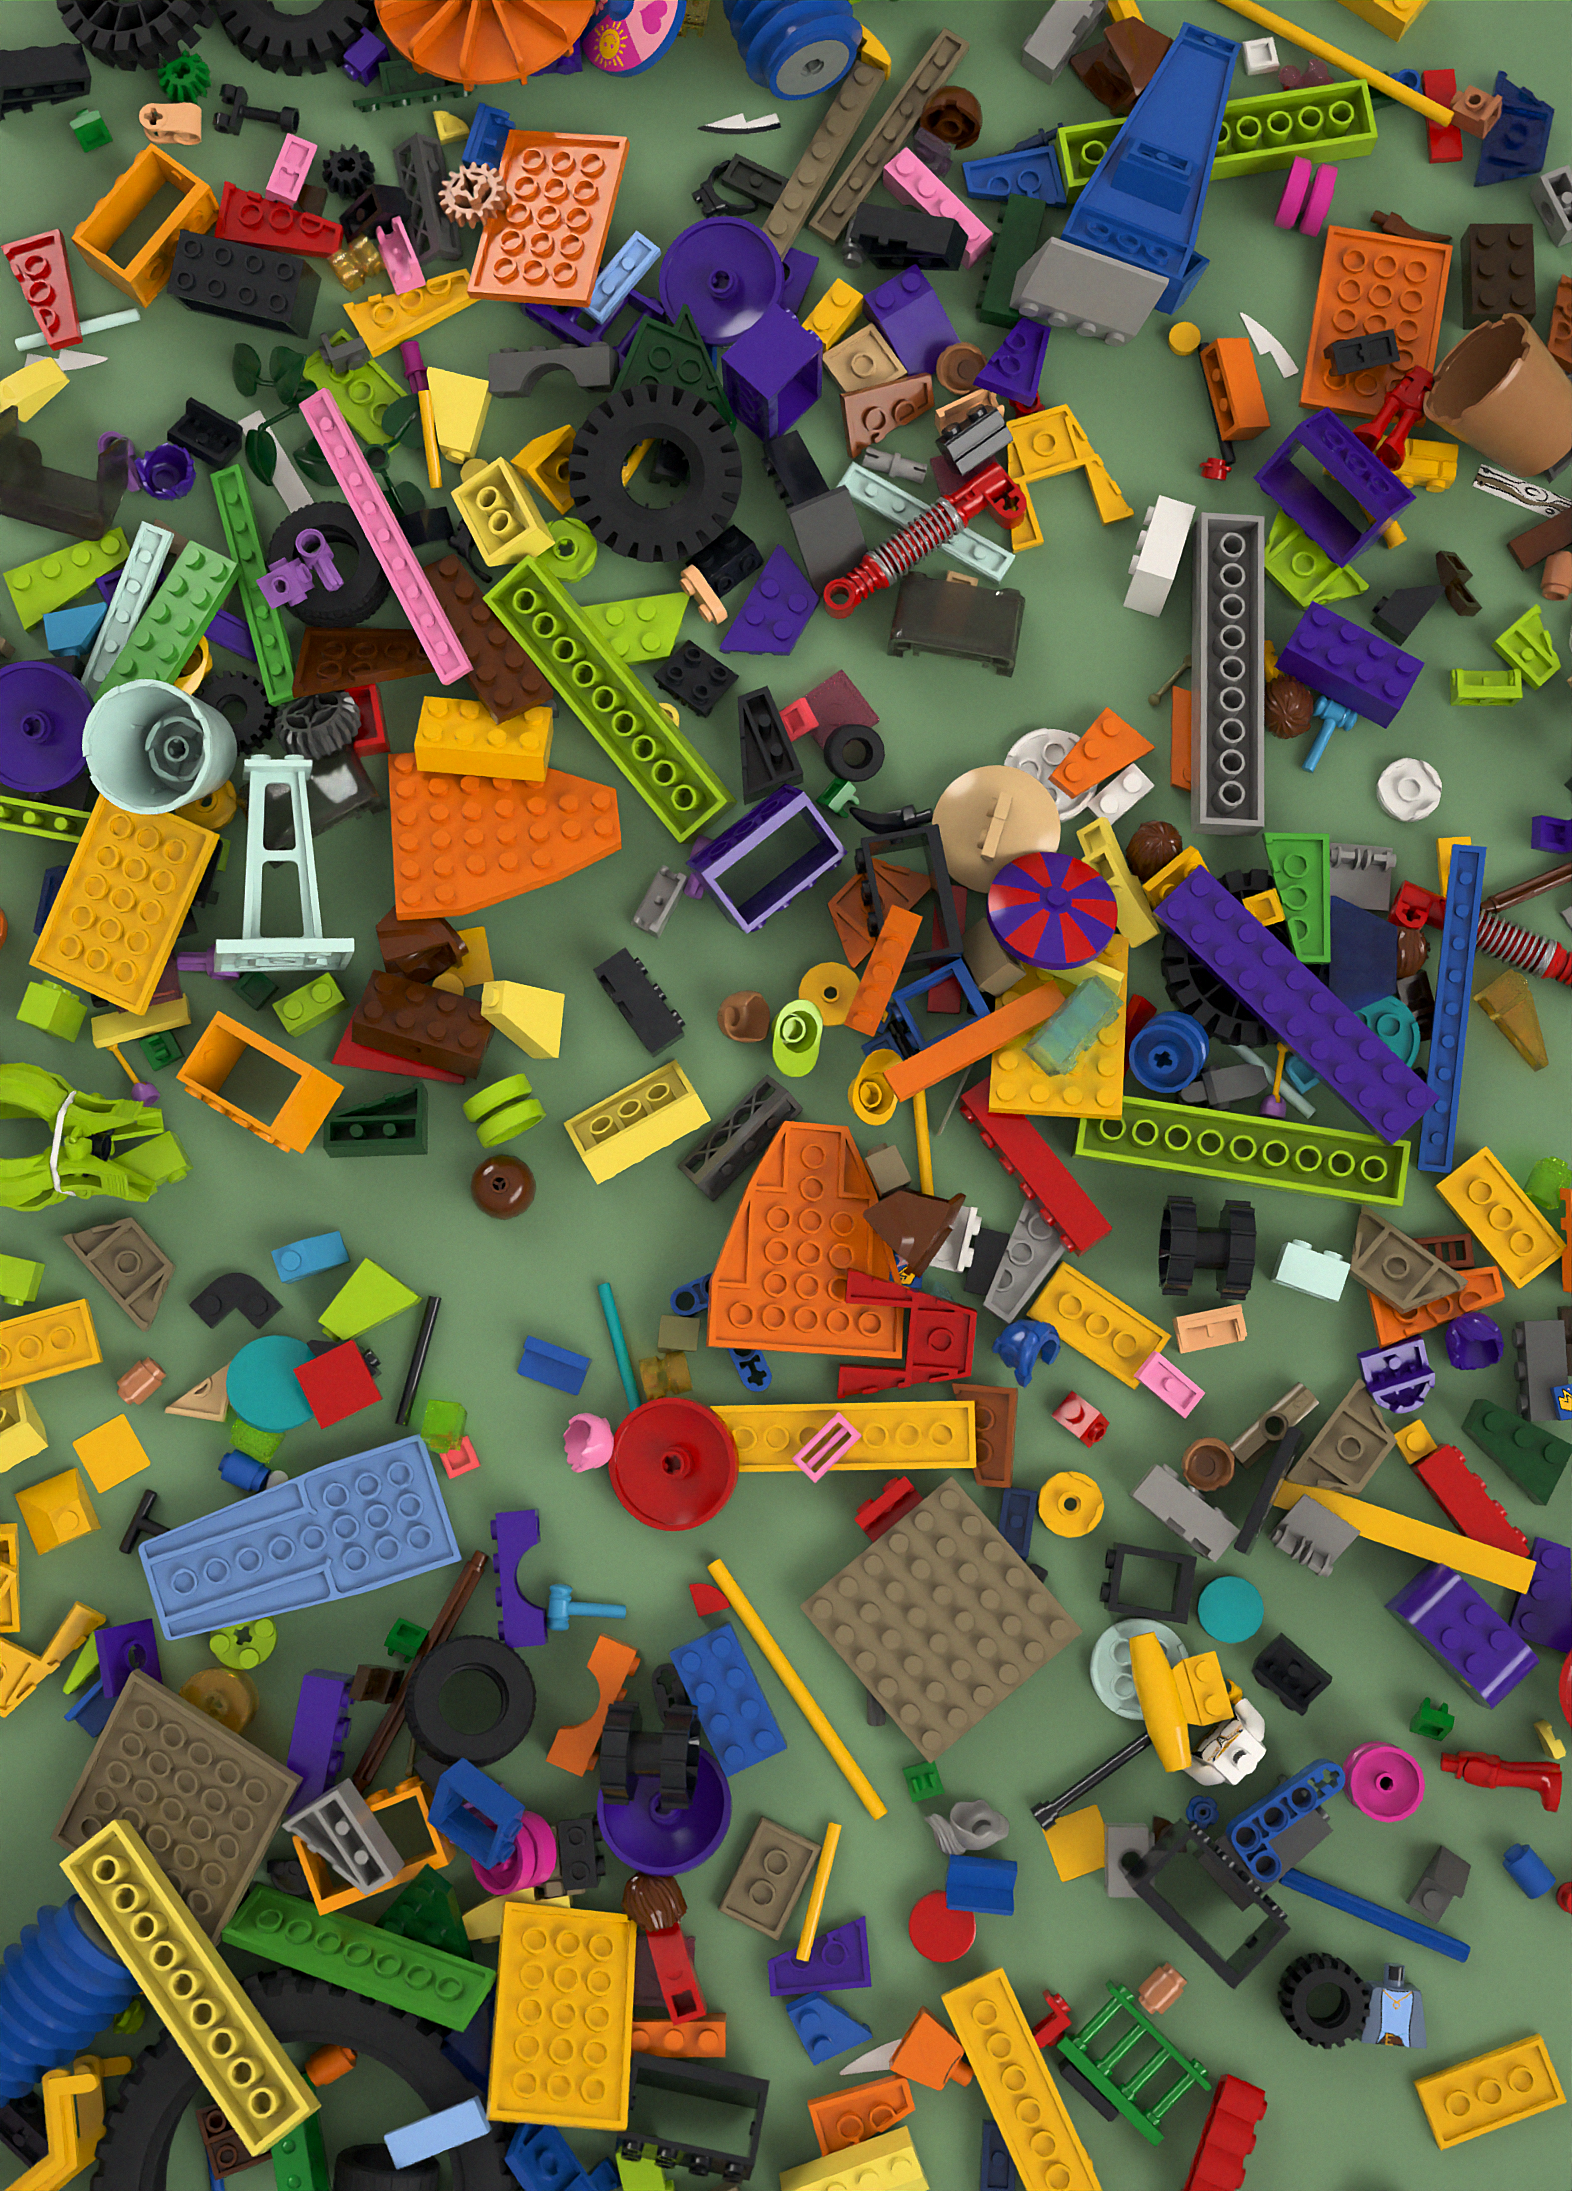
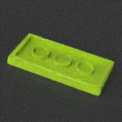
[302,328,408,454]

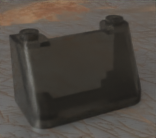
[887,571,1026,678]
[236,742,388,869]

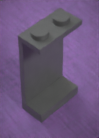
[1192,1774,1333,1912]

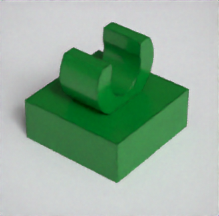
[69,108,113,153]
[815,777,859,818]
[139,1029,185,1071]
[384,1617,429,1664]
[1409,1697,1455,1741]
[902,1760,945,1803]

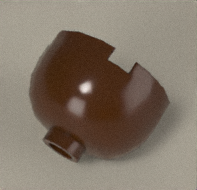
[920,86,983,150]
[470,1154,536,1220]

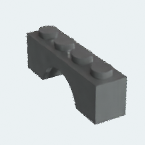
[489,342,619,399]

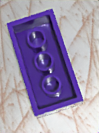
[1274,601,1425,729]
[286,1668,356,1815]

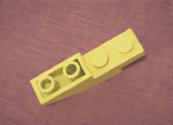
[0,357,70,435]
[1076,817,1161,948]
[461,1886,573,1943]

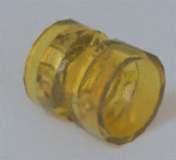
[327,234,387,294]
[638,1350,693,1401]

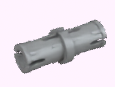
[862,446,928,484]

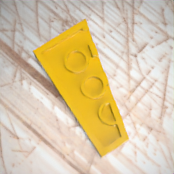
[343,268,481,358]

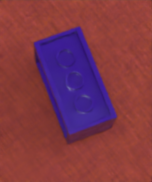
[721,302,823,444]
[1253,407,1417,568]
[685,783,848,934]

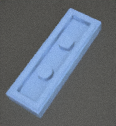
[579,230,661,325]
[384,2096,492,2170]

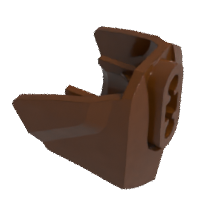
[1069,16,1174,117]
[376,904,469,984]
[863,1187,966,1278]

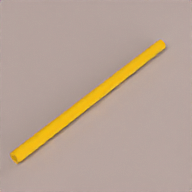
[1216,0,1455,128]
[706,1558,888,1821]

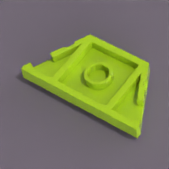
[1264,506,1370,611]
[581,592,690,666]

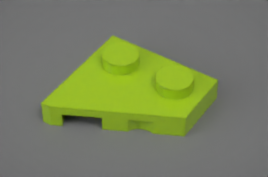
[1491,603,1561,691]

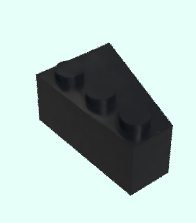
[0,43,91,121]
[761,430,830,510]

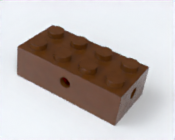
[351,969,496,1080]

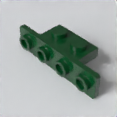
[353,59,477,113]

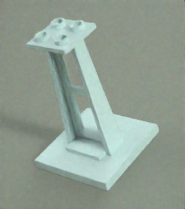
[214,754,354,972]

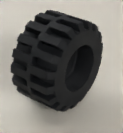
[1278,1953,1370,2049]

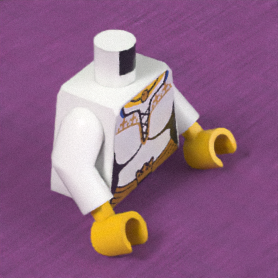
[1182,1679,1266,1786]

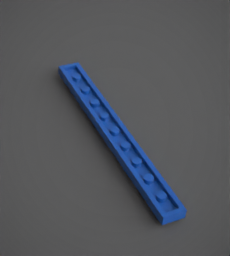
[1416,844,1487,1173]

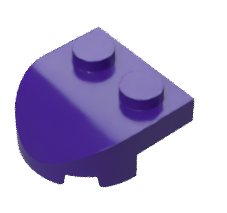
[1356,1334,1435,1413]

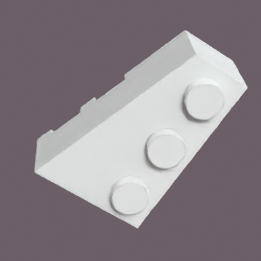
[1123,495,1196,617]

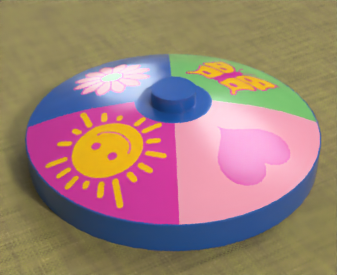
[580,0,686,77]

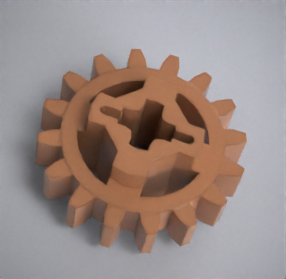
[438,162,508,229]

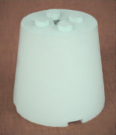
[82,679,237,815]

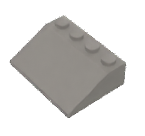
[1009,237,1169,347]

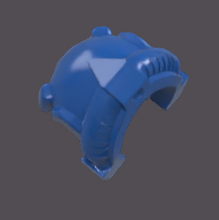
[992,1319,1061,1388]

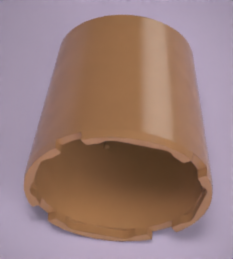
[1423,313,1572,478]

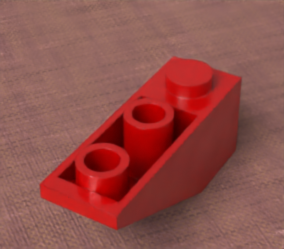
[645,1922,707,2026]

